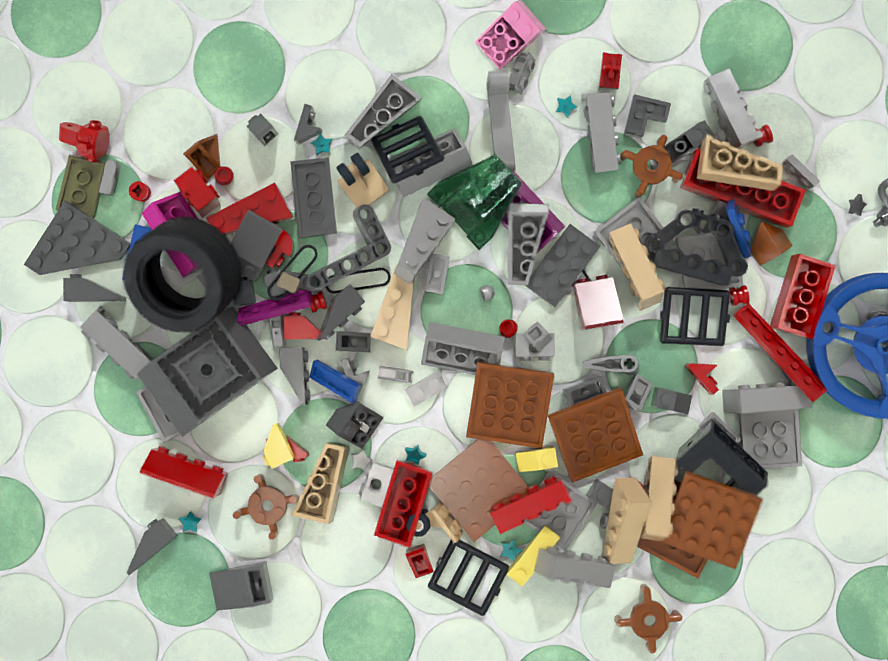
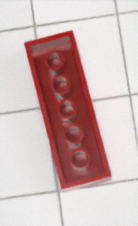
[679,148,806,228]

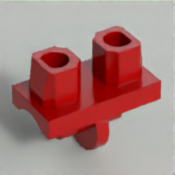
[599,52,622,89]

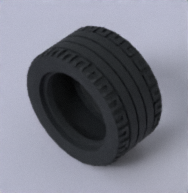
[123,217,241,333]

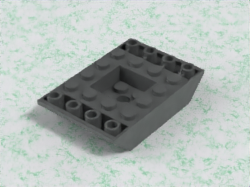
[137,307,278,437]

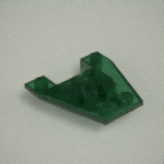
[427,154,522,250]

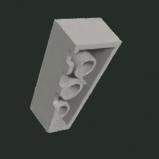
[581,91,621,173]
[722,381,812,413]

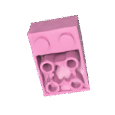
[476,0,546,70]

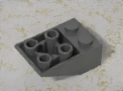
[562,376,607,407]
[209,561,274,611]

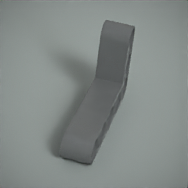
[303,204,391,292]

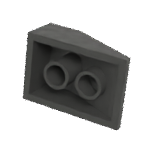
[231,210,283,282]

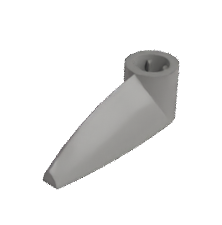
[583,355,640,375]

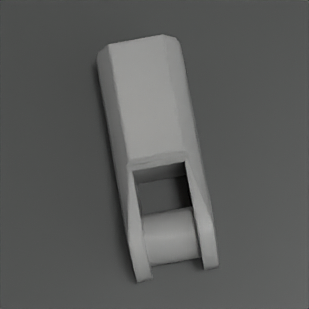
[99,160,120,196]
[269,315,286,348]
[378,366,414,383]

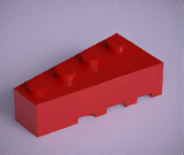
[206,183,295,236]
[489,476,572,534]

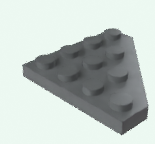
[24,201,130,275]

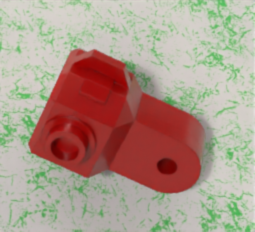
[59,120,110,162]

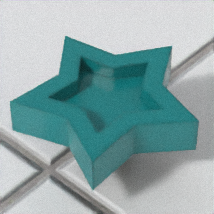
[556,95,577,118]
[310,134,332,155]
[405,445,427,465]
[178,511,201,533]
[500,539,522,561]

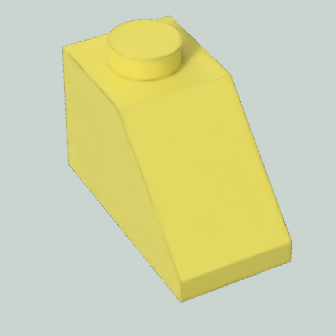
[263,423,295,469]
[515,446,558,472]

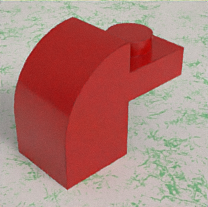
[266,224,294,269]

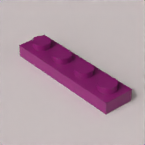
[237,289,312,326]

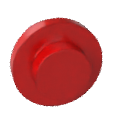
[214,166,234,186]
[499,319,518,338]

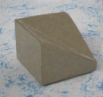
[277,272,300,294]

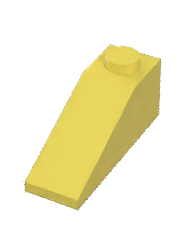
[507,525,560,586]

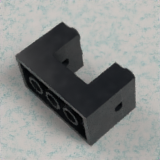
[676,419,768,496]

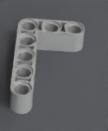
[487,69,516,173]

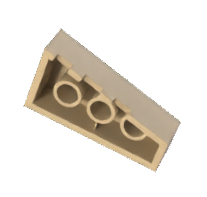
[697,135,783,191]
[609,223,665,311]
[370,264,415,350]
[291,442,349,524]
[640,456,678,541]
[603,477,652,564]

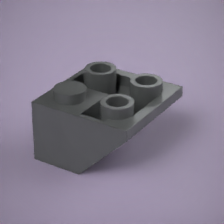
[326,401,384,449]

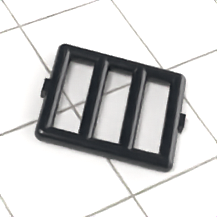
[371,116,444,184]
[660,287,730,346]
[428,539,509,616]

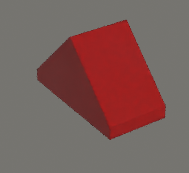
[405,544,434,578]

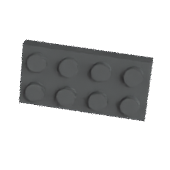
[290,157,337,238]
[524,224,600,308]

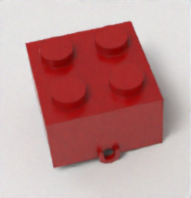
[173,167,220,218]

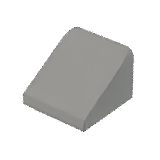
[523,322,552,351]

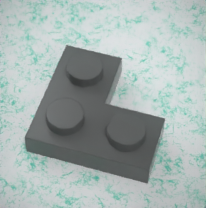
[624,94,671,137]

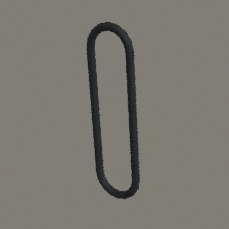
[267,245,318,301]
[326,268,391,294]

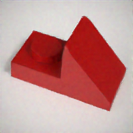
[684,363,719,395]

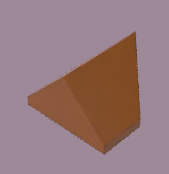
[183,134,221,180]
[751,221,793,266]

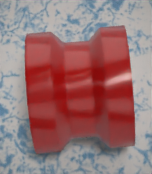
[754,124,773,147]
[128,181,151,202]
[729,285,750,306]
[310,290,328,313]

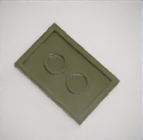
[55,155,105,219]

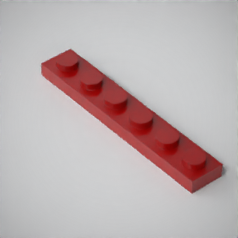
[733,304,827,402]

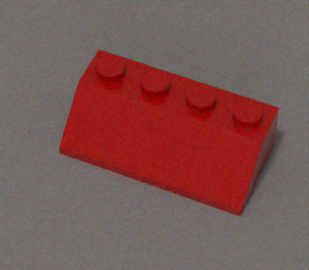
[770,254,836,339]
[139,446,228,498]
[374,461,433,548]

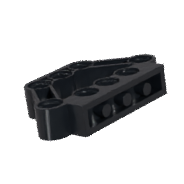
[643,208,748,286]

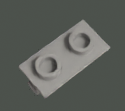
[509,52,536,95]

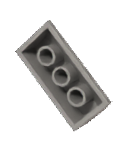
[388,128,473,197]
[421,322,504,375]

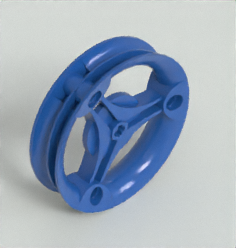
[806,273,888,419]

